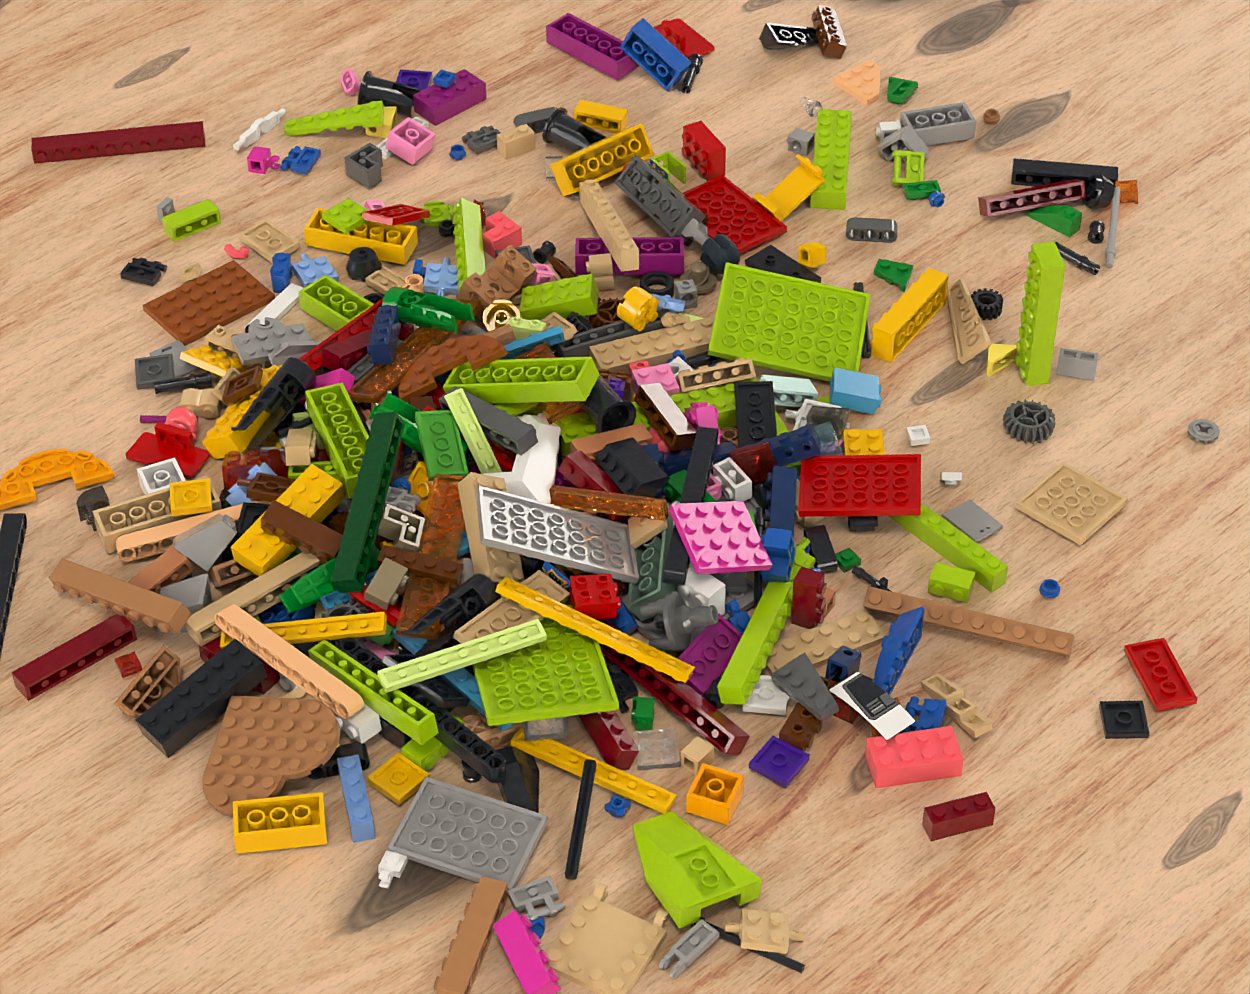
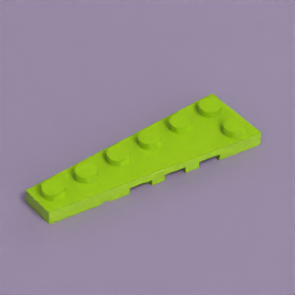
[284,100,384,136]

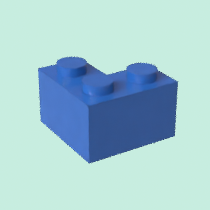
[759,527,796,583]

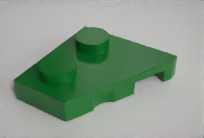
[887,77,918,104]
[874,259,914,292]

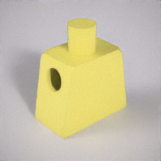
[360,106,398,138]

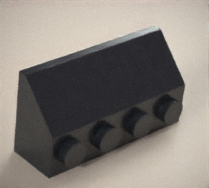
[594,437,670,509]

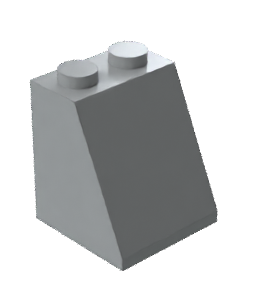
[173,513,237,571]
[157,574,213,632]

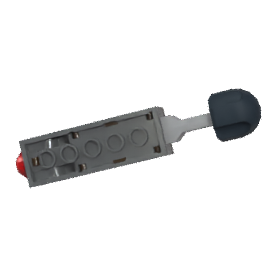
[614,155,740,274]

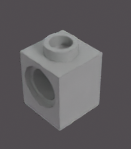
[787,128,815,156]
[675,279,697,309]

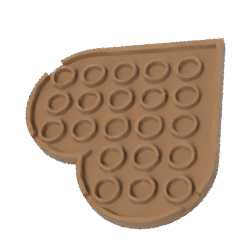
[202,696,340,816]

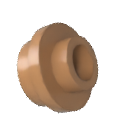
[983,109,1000,124]

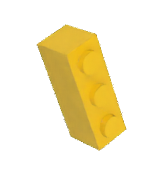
[573,100,628,133]

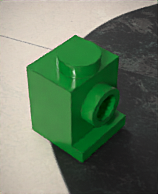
[631,697,654,732]

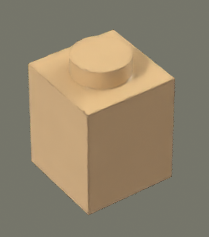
[681,736,715,775]

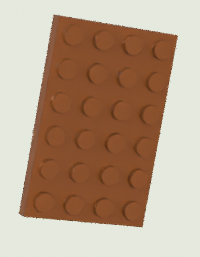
[143,260,275,346]

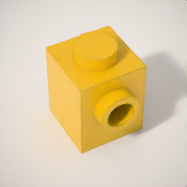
[798,242,827,268]

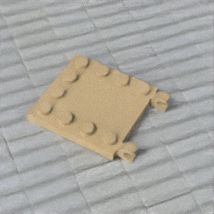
[546,882,669,994]

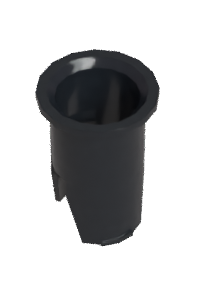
[358,71,420,118]
[542,107,607,153]
[577,373,636,434]

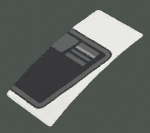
[829,672,915,740]

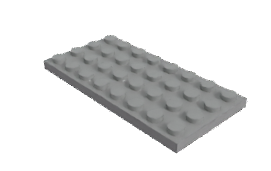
[476,485,639,584]

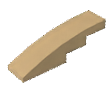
[921,673,992,738]

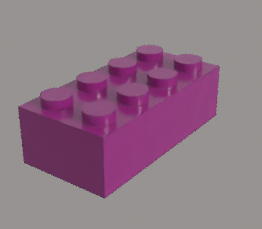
[413,69,487,126]

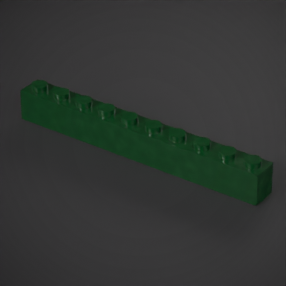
[331,411,405,593]

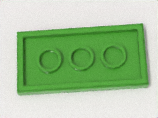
[415,410,469,481]

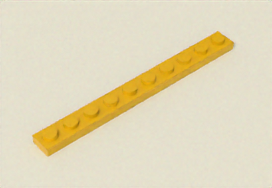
[495,577,695,683]

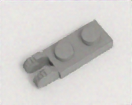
[659,919,720,979]

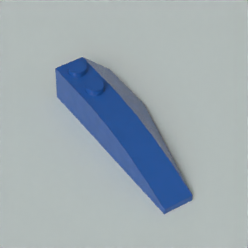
[874,607,925,695]

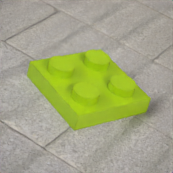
[322,198,369,234]

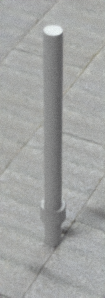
[1105,187,1121,268]

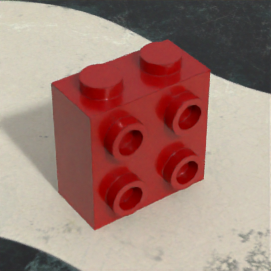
[569,574,621,619]

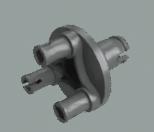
[640,592,719,651]

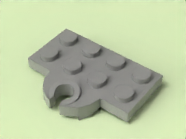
[231,317,312,366]

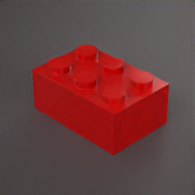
[682,121,726,181]

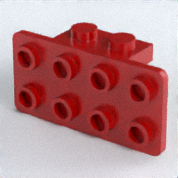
[654,18,715,60]
[125,422,210,478]

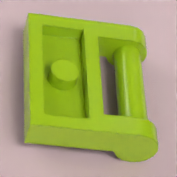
[892,150,925,186]

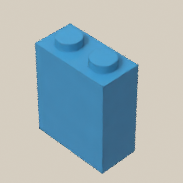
[830,368,882,414]

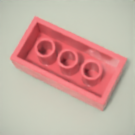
[865,726,964,788]

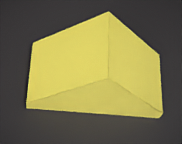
[987,343,1017,377]

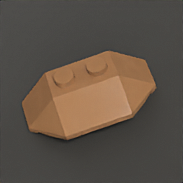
[114,645,181,718]

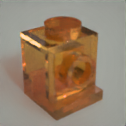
[1115,180,1138,204]

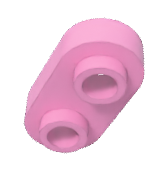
[340,68,360,95]

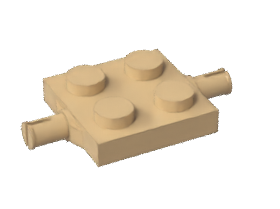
[724,908,804,954]

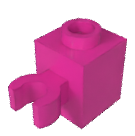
[247,146,281,174]

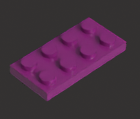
[677,613,743,696]

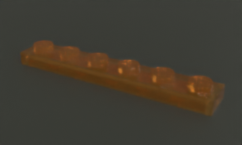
[549,485,669,521]

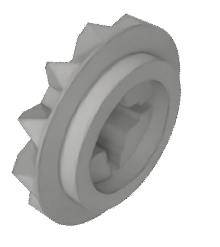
[1188,419,1220,444]

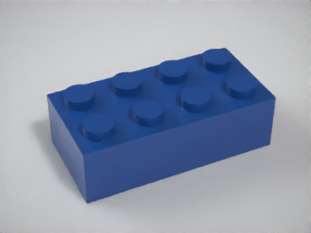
[620,18,692,91]

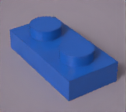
[608,594,639,635]

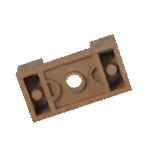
[456,245,537,322]

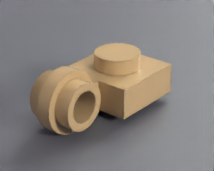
[661,312,690,328]

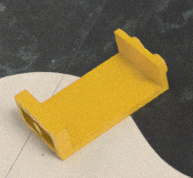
[752,154,825,222]

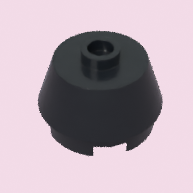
[1082,175,1115,209]
[346,247,382,282]

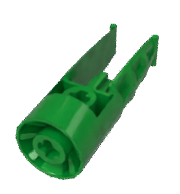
[382,286,475,334]
[369,391,470,459]
[279,544,380,614]

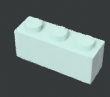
[759,375,819,407]

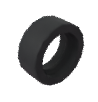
[640,271,674,298]

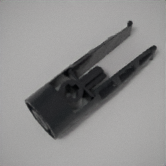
[231,357,316,450]
[401,573,500,659]

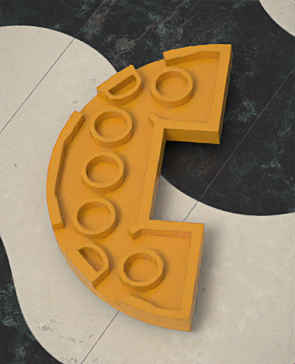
[0,449,115,511]

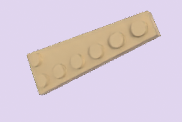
[947,279,991,364]

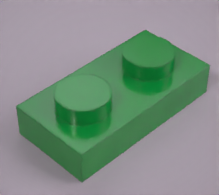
[903,180,941,200]

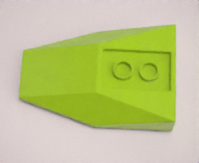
[632,811,762,929]

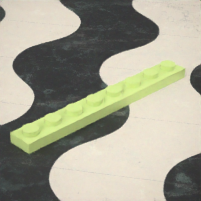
[378,619,547,693]

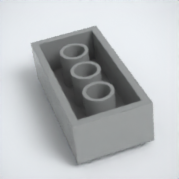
[900,102,976,146]

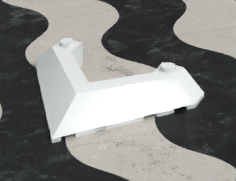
[445,415,561,504]

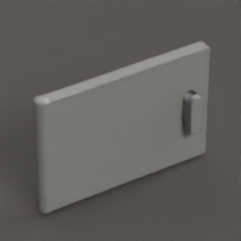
[149,340,200,379]
[941,500,1003,542]

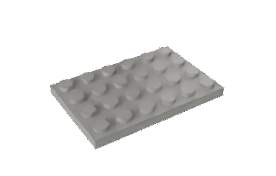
[387,777,548,890]

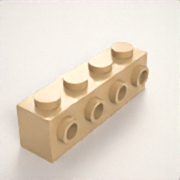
[205,325,273,369]
[675,358,756,393]

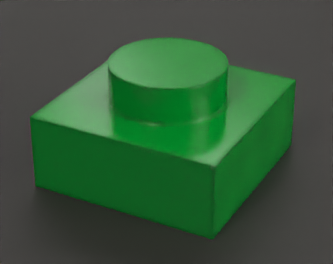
[836,547,861,573]

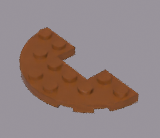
[399,335,508,402]

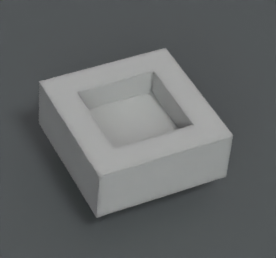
[156,197,175,222]

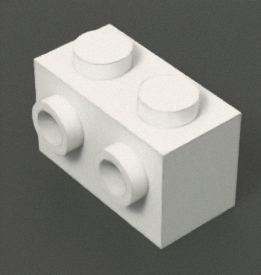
[713,457,752,502]

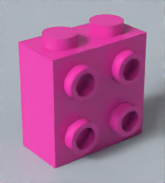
[683,402,722,447]

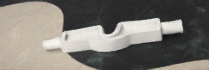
[233,108,286,150]

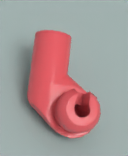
[224,244,249,259]

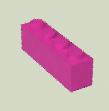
[492,910,561,994]

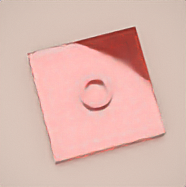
[730,441,778,483]

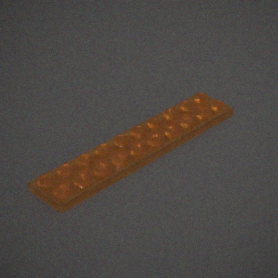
[347,299,482,404]
[396,473,465,640]

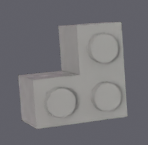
[877,124,930,162]

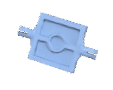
[292,253,339,288]
[423,257,459,297]
[650,293,685,314]

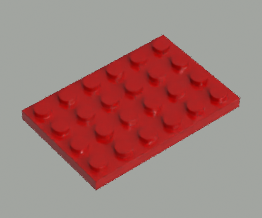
[683,175,787,254]
[798,454,921,517]

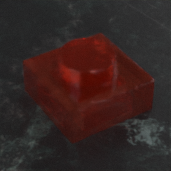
[115,651,142,678]

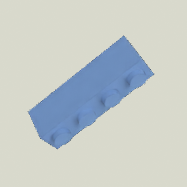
[337,754,375,843]

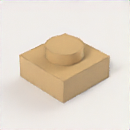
[179,263,202,283]

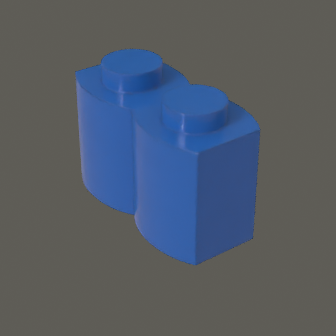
[270,253,293,293]

